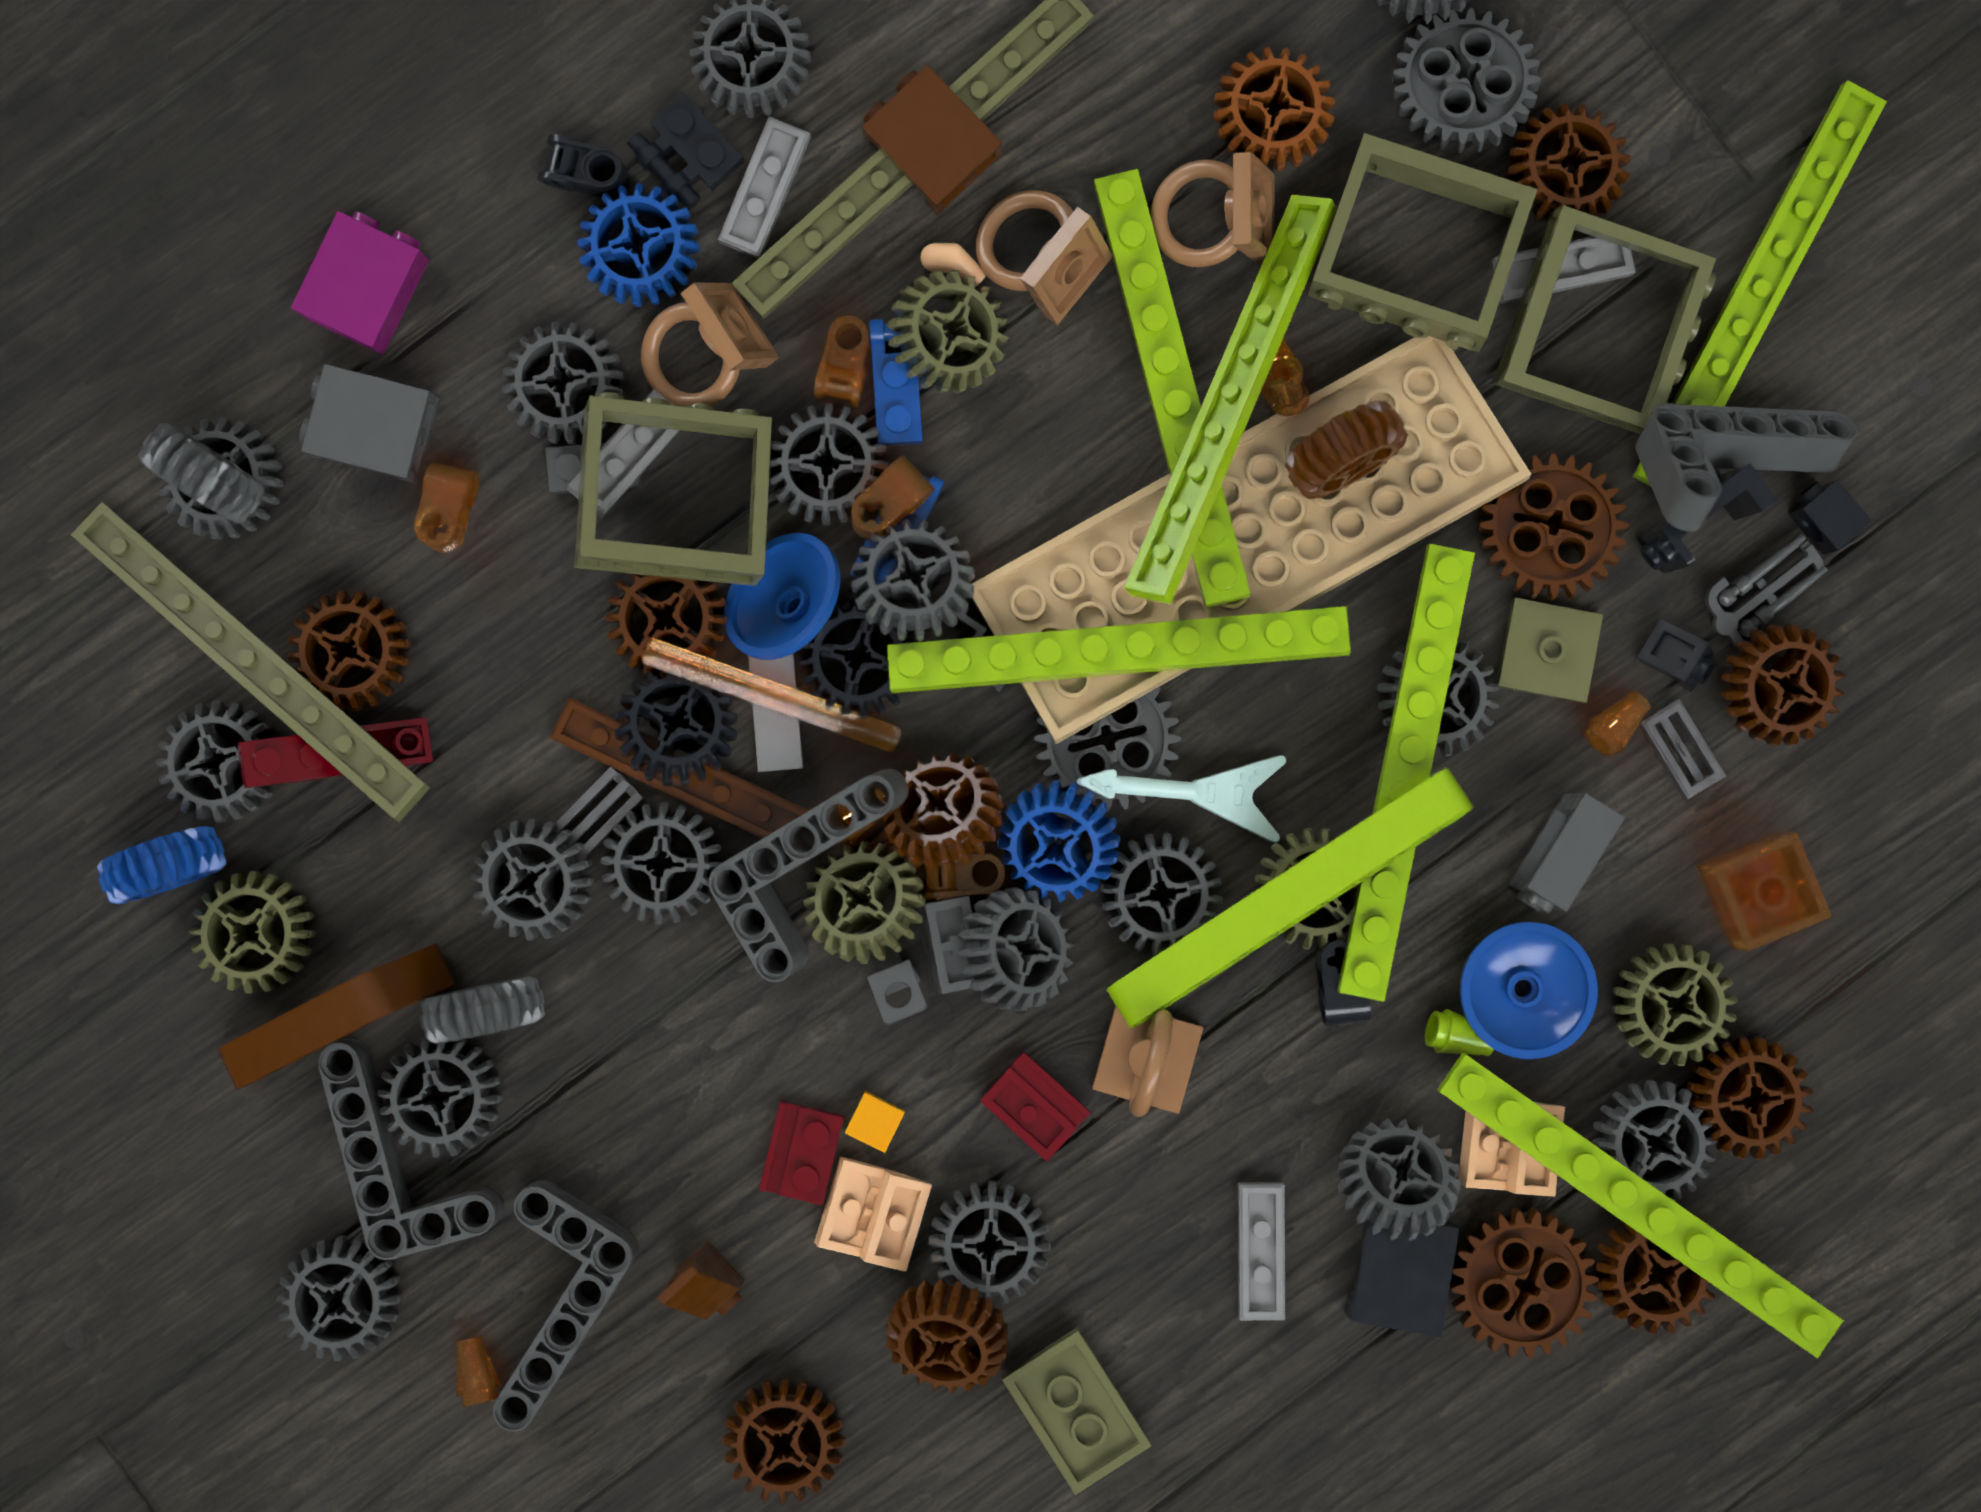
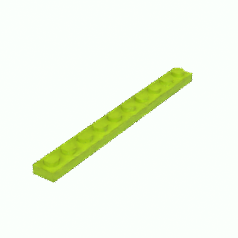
[1632,80,1887,487]
[1094,169,1251,608]
[1124,195,1337,604]
[1337,544,1475,1002]
[887,606,1351,693]
[1437,1053,1843,1358]

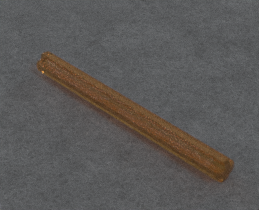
[642,638,901,752]

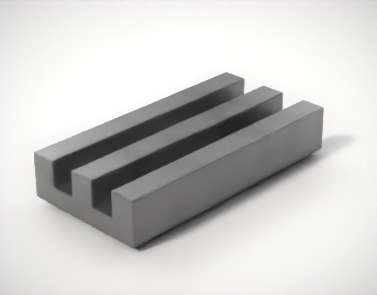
[1638,699,1726,799]
[555,767,645,862]

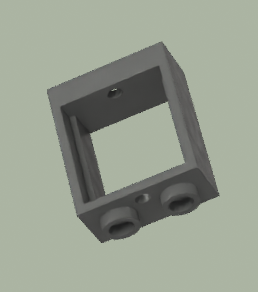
[1508,793,1625,914]

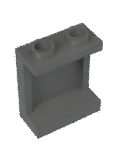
[299,364,439,484]

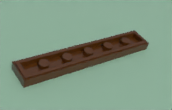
[550,697,809,838]

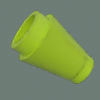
[1425,1009,1494,1056]

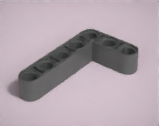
[1635,404,1858,532]
[709,769,908,982]
[318,1038,504,1260]
[493,1180,638,1432]

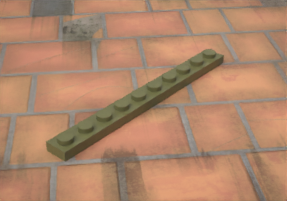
[732,0,1094,320]
[71,502,430,822]

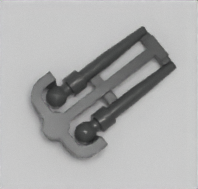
[1705,534,1827,648]

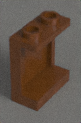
[862,65,1002,216]

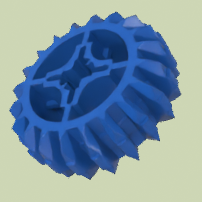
[577,183,700,307]
[997,780,1120,903]
[97,826,226,904]

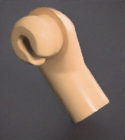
[920,243,986,287]

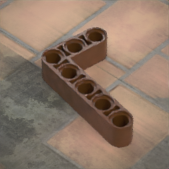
[217,943,456,1090]

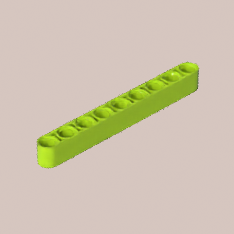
[1106,768,1474,1029]

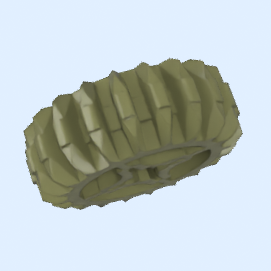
[887,270,1009,394]
[1255,828,1358,949]
[803,841,926,964]
[188,871,316,994]
[1611,943,1738,1066]

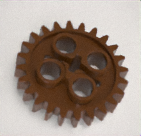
[1478,453,1629,601]
[1449,1208,1599,1359]

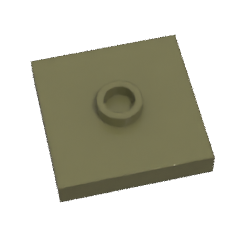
[1496,598,1603,703]

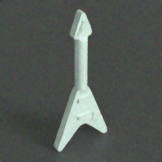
[1077,756,1286,842]

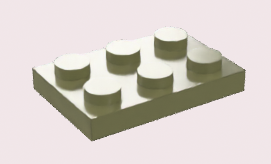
[1002,1327,1152,1495]

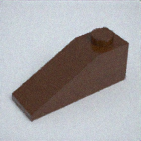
[657,1240,744,1320]

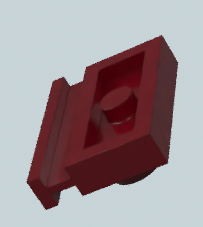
[980,1050,1091,1161]
[759,1100,845,1206]

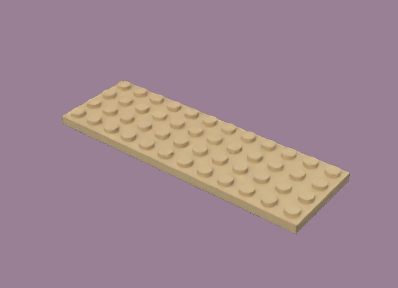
[971,336,1531,744]

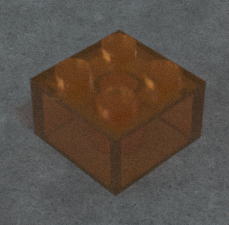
[1696,831,1832,952]

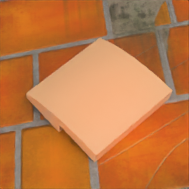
[1458,1102,1565,1197]
[814,1156,932,1272]

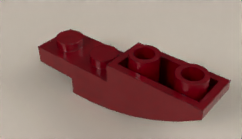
[237,717,433,789]

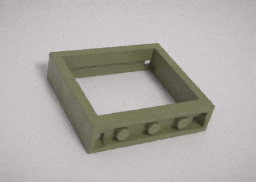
[1308,133,1537,352]
[1493,205,1716,434]
[574,392,772,586]

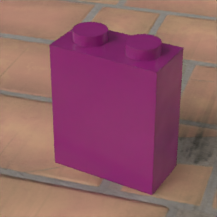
[291,211,429,355]

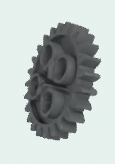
[1392,8,1541,153]
[1034,687,1181,812]

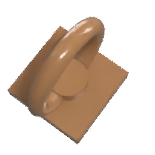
[1150,152,1275,267]
[976,190,1113,326]
[641,283,780,407]
[1092,1005,1204,1117]

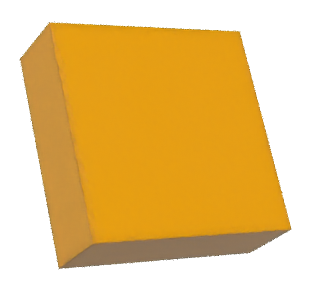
[845,1091,905,1153]

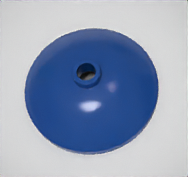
[724,533,840,660]
[1459,922,1598,1059]

